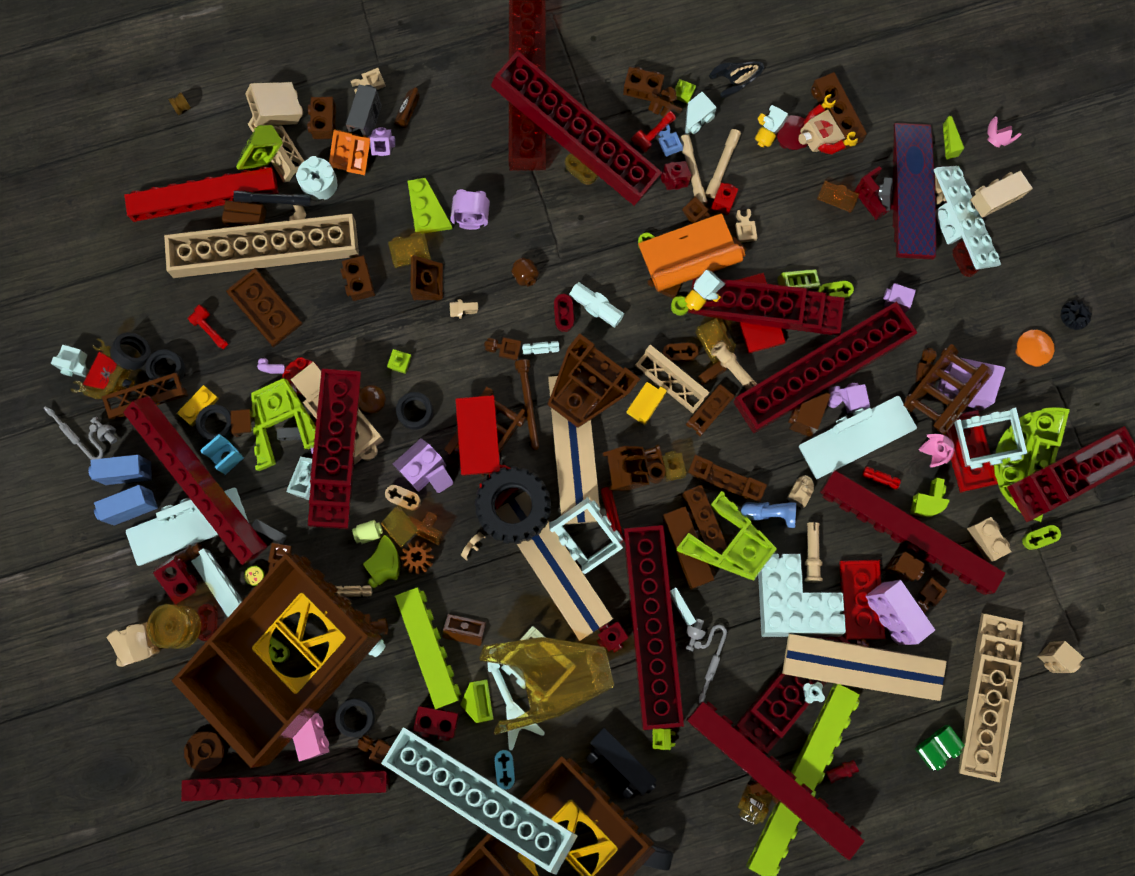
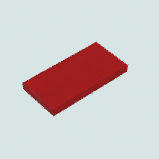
[734,273,786,353]
[456,395,500,476]
[945,410,998,493]
[839,560,885,640]

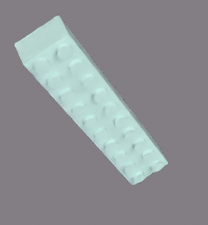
[381,728,577,874]

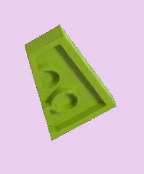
[408,178,453,235]

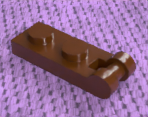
[686,384,735,437]

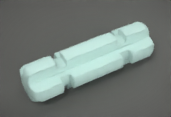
[522,341,559,355]

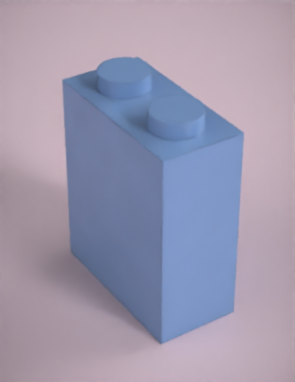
[89,455,152,485]
[94,485,158,525]

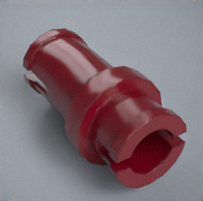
[826,759,859,784]

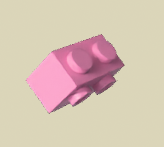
[293,713,329,761]

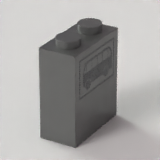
[346,84,382,137]

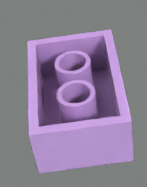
[865,580,935,645]

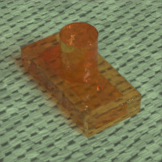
[817,181,859,213]
[405,512,443,545]

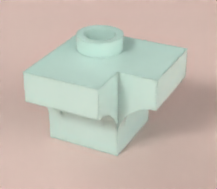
[51,345,90,377]

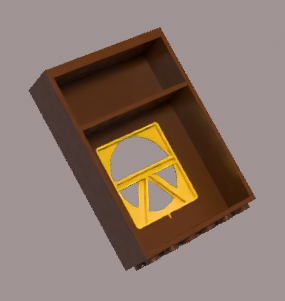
[172,553,382,768]
[448,756,656,876]

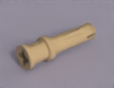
[711,342,757,390]
[805,522,823,583]

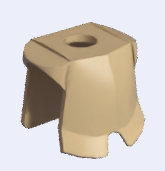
[107,622,160,667]

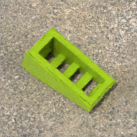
[943,116,964,160]
[777,269,820,290]

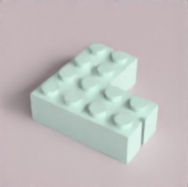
[758,554,846,637]

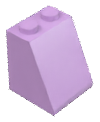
[938,358,1005,411]
[393,438,447,492]

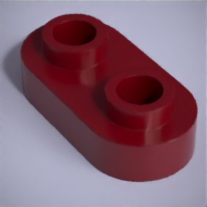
[554,294,574,332]

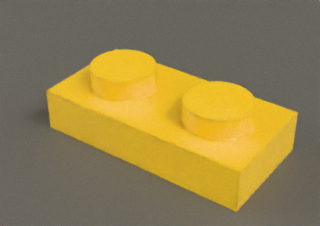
[177,385,219,427]

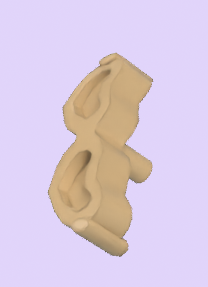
[461,532,486,560]

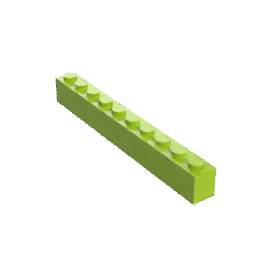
[746,683,860,876]

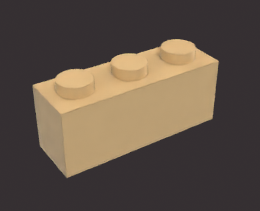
[970,170,1033,218]

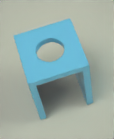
[200,434,244,475]

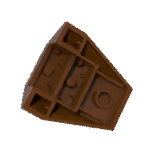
[548,333,640,428]

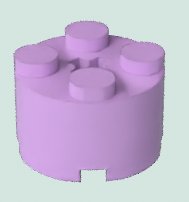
[451,189,490,230]

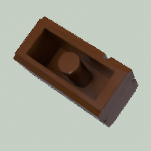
[222,198,266,227]
[886,552,924,583]

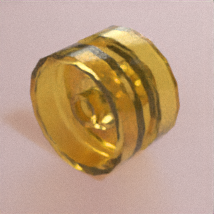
[147,604,201,649]

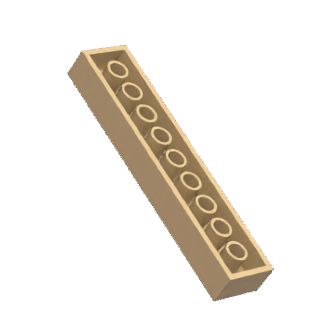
[164,214,359,278]

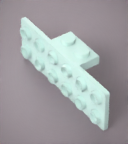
[934,166,1001,269]
[799,396,917,479]
[126,487,248,566]

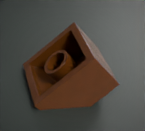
[788,393,831,437]

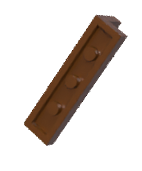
[102,373,188,419]

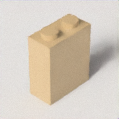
[245,82,303,126]

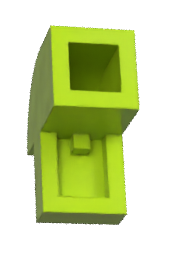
[910,478,949,517]

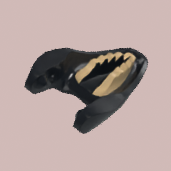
[709,61,764,98]

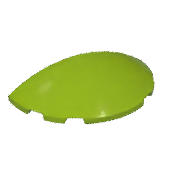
[994,408,1070,522]

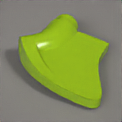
[363,535,400,588]

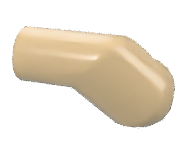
[289,205,306,221]

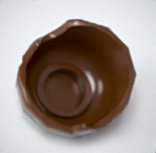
[359,385,386,414]

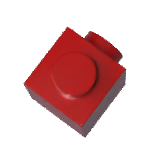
[711,183,738,215]

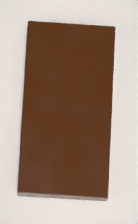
[226,268,302,348]

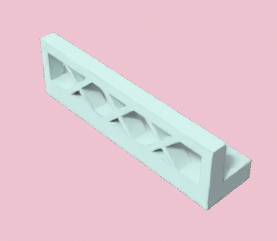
[191,548,243,617]

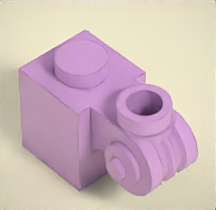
[827,383,870,414]

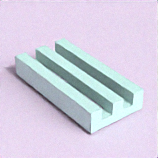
[670,587,696,626]

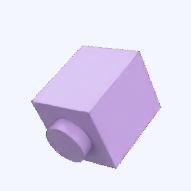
[883,284,916,313]

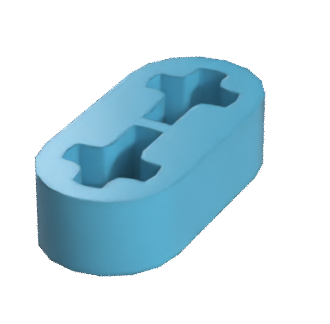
[495,750,515,790]

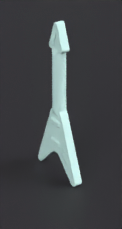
[487,655,544,750]

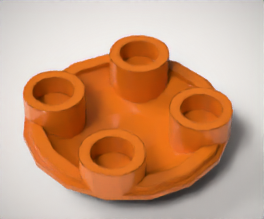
[1015,330,1055,367]

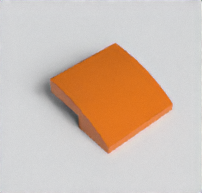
[329,129,370,175]

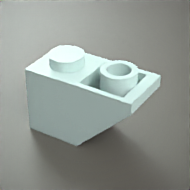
[685,92,716,135]

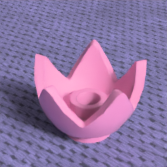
[987,116,1022,148]
[919,434,954,467]

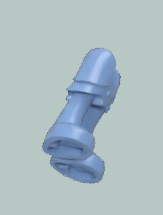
[741,502,796,528]

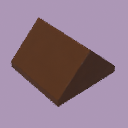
[411,255,443,300]

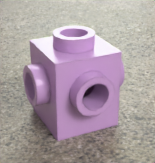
[368,127,395,156]

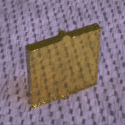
[381,506,419,547]

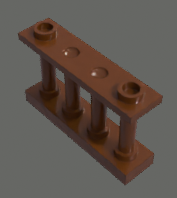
[903,344,993,435]
[444,387,527,477]

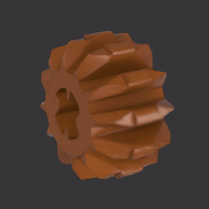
[401,541,435,575]

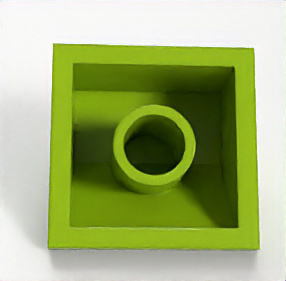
[236,125,283,170]

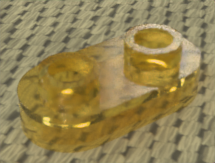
[565,154,597,185]

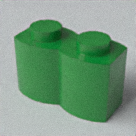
[915,725,965,770]

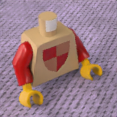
[798,94,858,155]

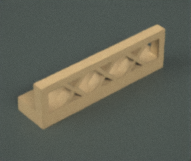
[248,116,304,182]
[635,345,709,413]

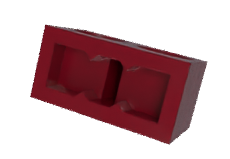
[152,556,198,605]
[413,706,459,741]

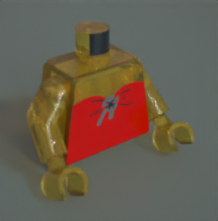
[71,339,135,399]

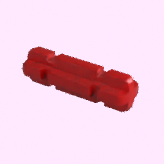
[862,467,901,489]

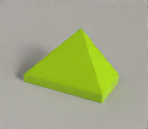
[460,680,494,723]

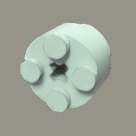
[296,156,337,201]

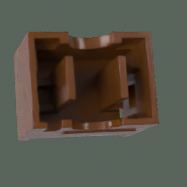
[603,446,650,491]

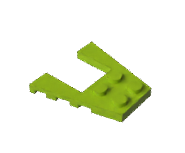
[251,378,316,471]
[677,491,777,581]

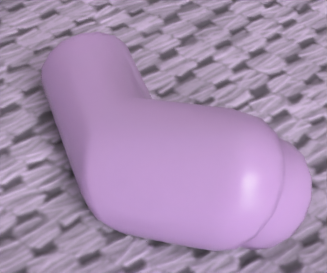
[257,358,284,374]

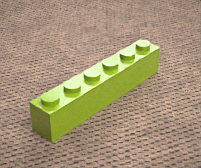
[395,587,461,709]

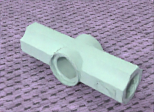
[569,282,624,328]

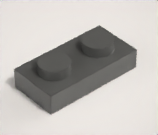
[879,178,893,211]

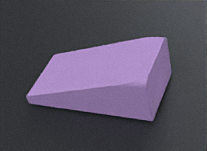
[426,465,453,493]

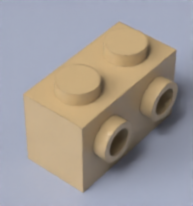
[967,517,1011,562]
[1037,641,1084,673]

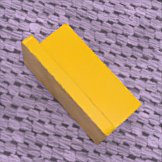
[627,382,667,425]

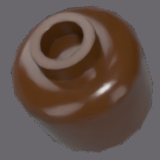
[511,258,539,287]

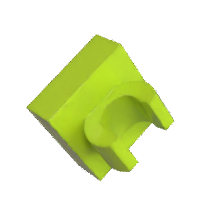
[675,79,696,104]
[387,349,412,374]
[653,728,675,750]

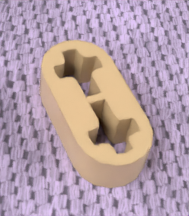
[385,485,421,511]

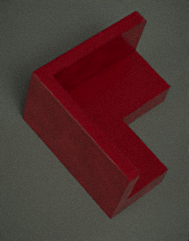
[854,166,894,220]

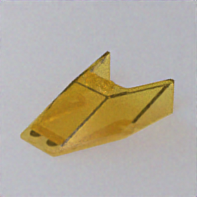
[479,637,614,735]

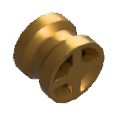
[168,92,191,116]

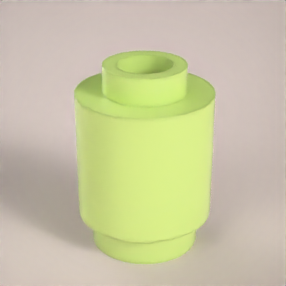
[352,520,383,544]

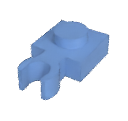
[659,125,683,156]

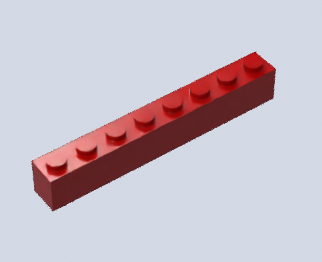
[124,167,279,222]

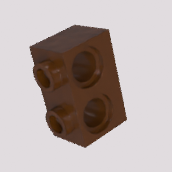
[623,67,664,101]
[307,97,336,139]
[340,255,375,301]

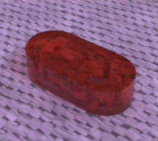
[952,242,979,277]
[196,604,218,642]

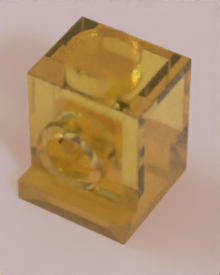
[662,451,686,482]

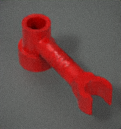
[631,111,676,152]
[187,304,228,349]

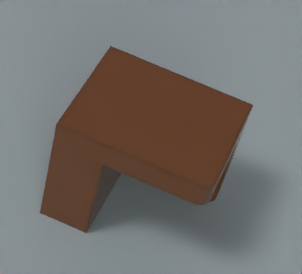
[230,409,255,437]

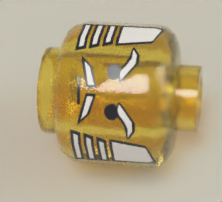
[737,794,769,825]

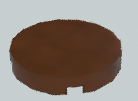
[184,731,225,772]

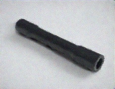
[234,190,311,206]

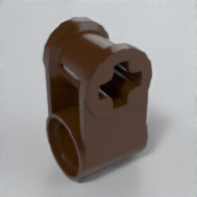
[642,444,665,483]

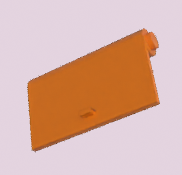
[638,213,745,292]

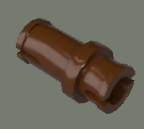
[171,542,203,563]

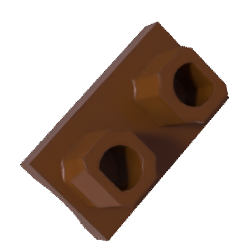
[648,87,682,117]

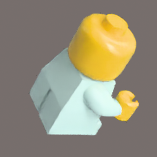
[755,105,789,148]
[685,270,725,311]

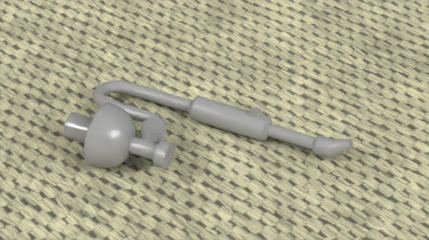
[44,406,117,460]
[686,618,727,704]

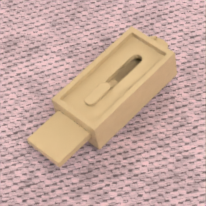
[291,362,384,465]

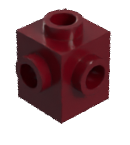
[661,161,692,190]
[597,621,628,653]

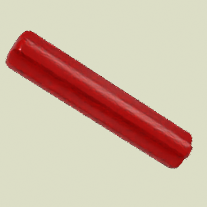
[601,487,624,542]

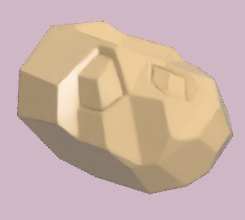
[786,475,814,508]

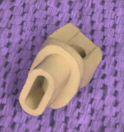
[450,299,478,319]

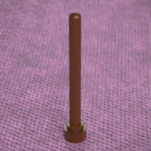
[515,359,539,450]

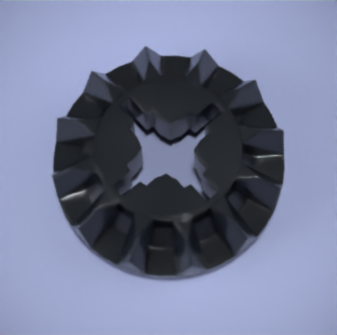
[1061,300,1092,330]

